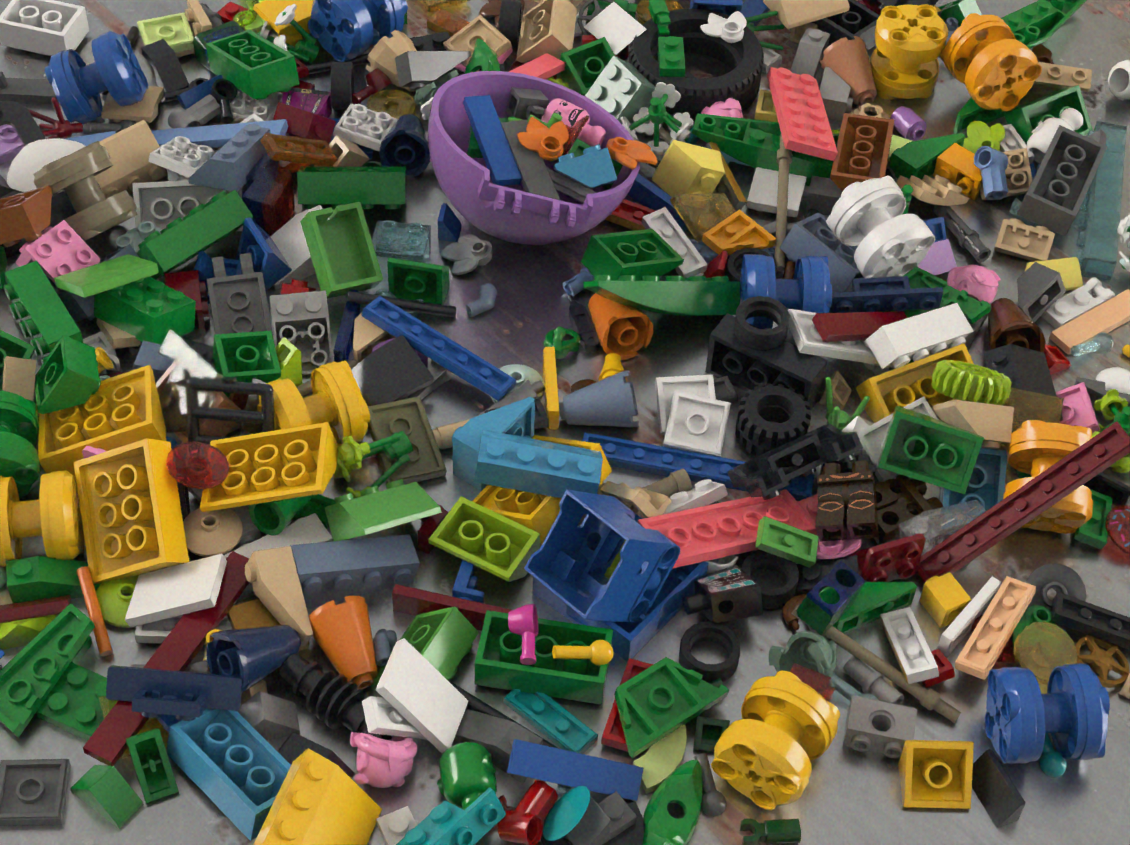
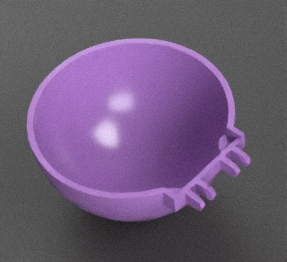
[428,71,640,245]

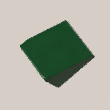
[693,716,730,752]

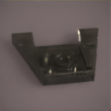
[158,330,223,433]

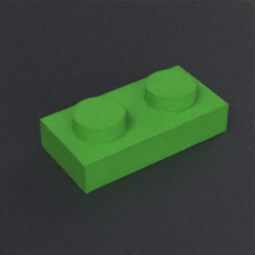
[755,516,819,568]

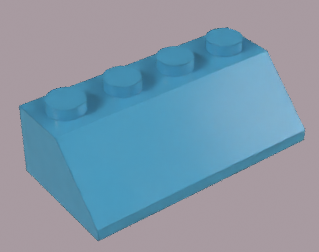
[473,429,603,498]
[166,708,291,841]

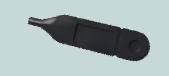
[568,295,600,353]

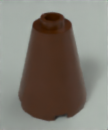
[988,298,1046,352]

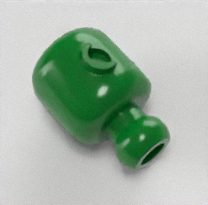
[437,742,497,810]

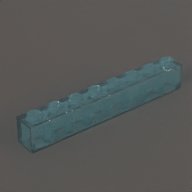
[1076,121,1127,282]

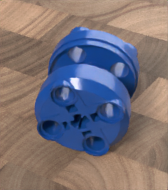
[308,0,408,62]
[45,31,149,124]
[740,254,832,330]
[985,663,1110,764]

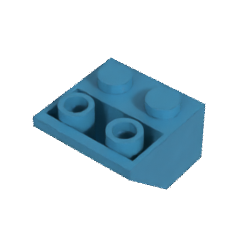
[553,144,617,189]

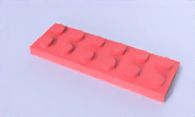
[767,67,838,161]
[637,489,817,569]

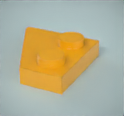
[702,209,777,255]

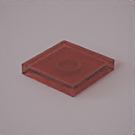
[262,168,295,236]

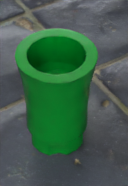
[249,495,313,535]

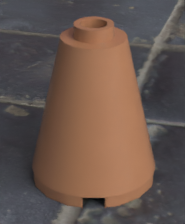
[819,36,877,105]

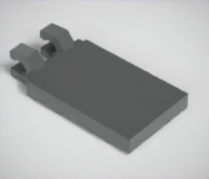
[207,253,274,340]

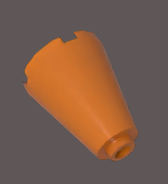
[588,293,653,360]
[308,596,378,690]

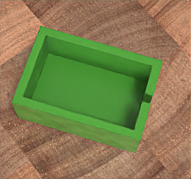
[300,202,383,299]

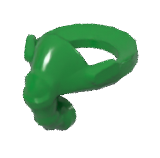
[543,326,581,360]

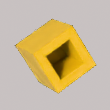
[919,572,972,629]

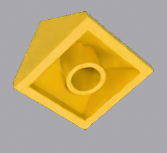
[898,740,974,809]

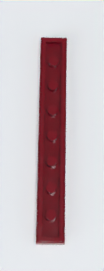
[917,421,1130,583]
[83,551,250,766]

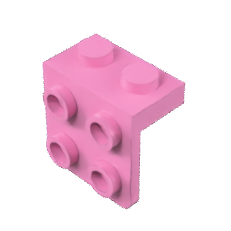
[15,220,100,285]

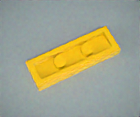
[543,347,559,430]

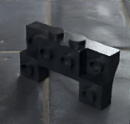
[727,424,863,500]

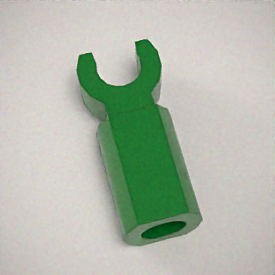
[648,0,671,35]

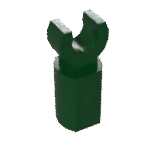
[740,818,801,845]

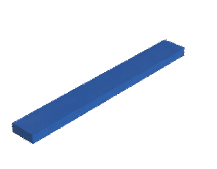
[582,432,815,501]

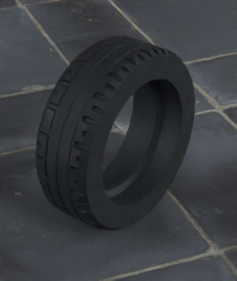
[629,8,764,124]

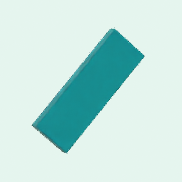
[504,689,598,754]

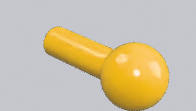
[552,640,614,666]

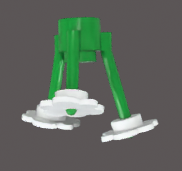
[257,4,319,64]

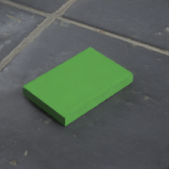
[54,254,159,298]

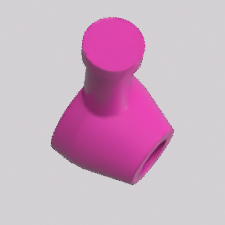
[508,604,538,665]

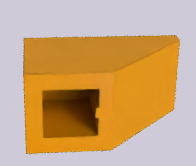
[933,143,982,201]

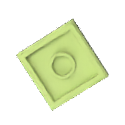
[137,12,194,53]

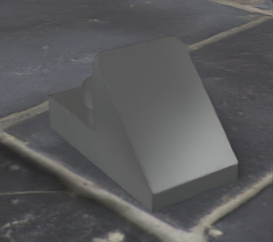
[564,791,637,845]

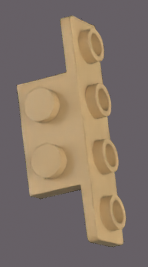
[1031,62,1092,92]

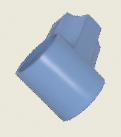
[974,146,1008,200]

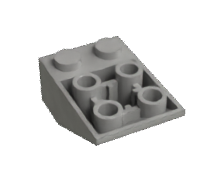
[270,290,334,376]

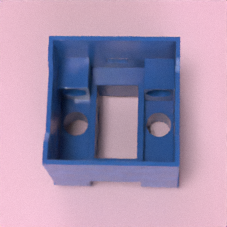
[524,489,680,623]

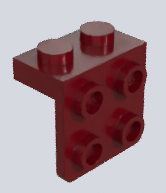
[846,533,926,582]

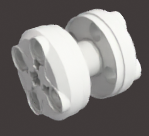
[826,176,936,278]

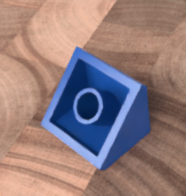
[235,217,292,291]

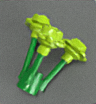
[333,431,414,499]

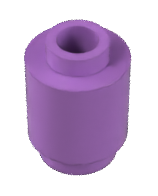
[890,106,927,141]

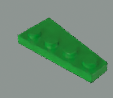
[0,603,95,738]

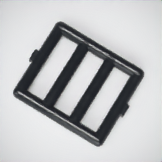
[185,376,274,473]

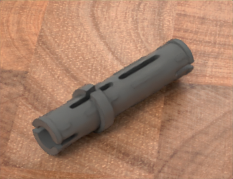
[933,205,991,262]

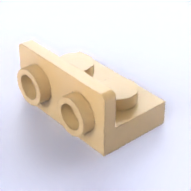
[994,219,1055,262]
[600,481,671,519]

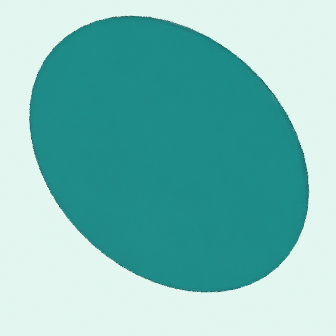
[543,786,590,841]

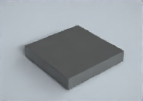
[0,759,71,826]

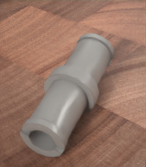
[843,656,904,705]

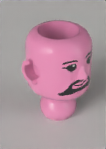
[541,98,606,147]

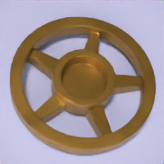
[1072,635,1130,688]

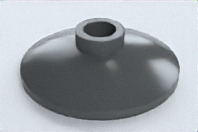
[1025,563,1086,625]

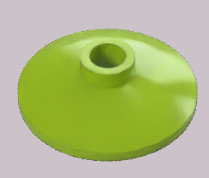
[96,575,139,628]

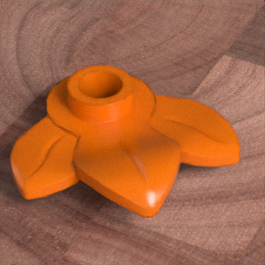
[517,117,569,161]
[606,137,657,170]

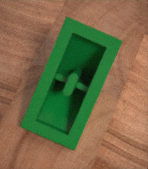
[126,727,179,803]
[70,765,144,829]

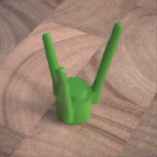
[825,377,870,431]

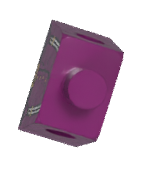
[282,87,332,137]

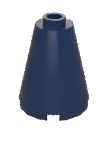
[379,114,430,176]
[206,625,301,693]

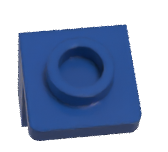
[452,560,484,603]

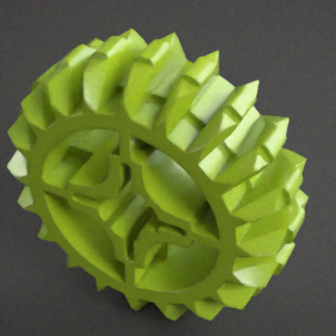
[931,360,1012,405]

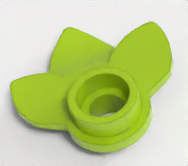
[963,121,1006,154]

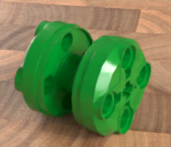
[0,390,40,499]

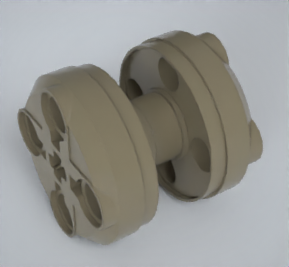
[33,141,138,241]

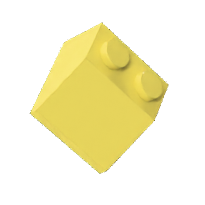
[652,140,725,210]

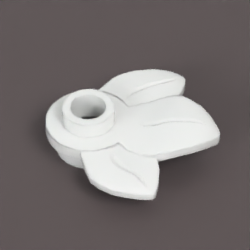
[700,11,747,43]

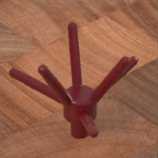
[28,97,83,139]

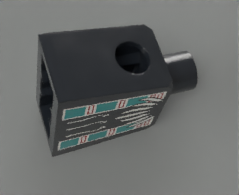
[683,565,763,623]

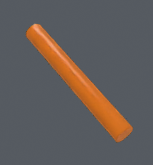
[76,566,113,657]

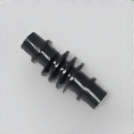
[279,653,392,741]

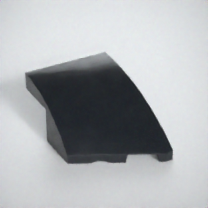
[351,335,434,406]

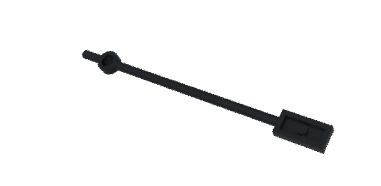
[163,31,450,102]

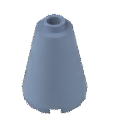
[559,370,639,428]

